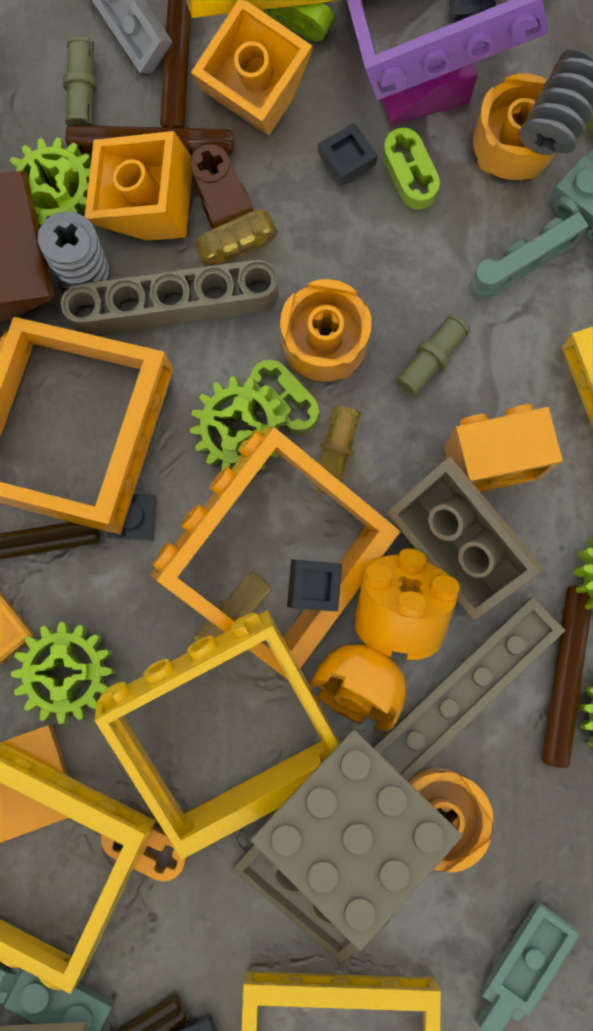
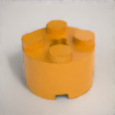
[472,73,556,180]
[280,279,372,382]
[354,548,460,660]
[408,767,493,872]

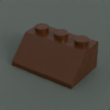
[0,171,55,324]

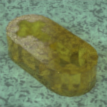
[194,210,278,267]

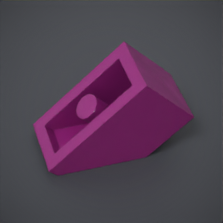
[381,63,478,126]

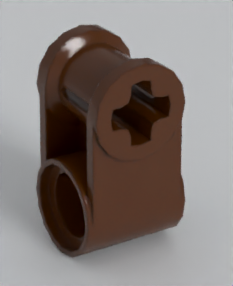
[190,144,256,237]

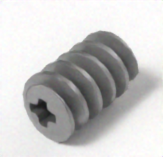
[519,48,593,155]
[38,211,110,291]

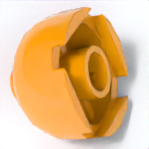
[310,644,407,731]

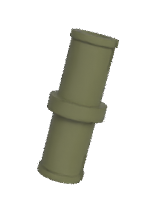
[63,36,97,126]
[394,314,470,398]

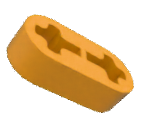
[101,825,188,882]

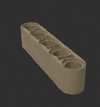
[61,260,279,336]

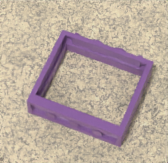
[347,0,548,101]

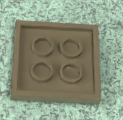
[250,729,463,952]

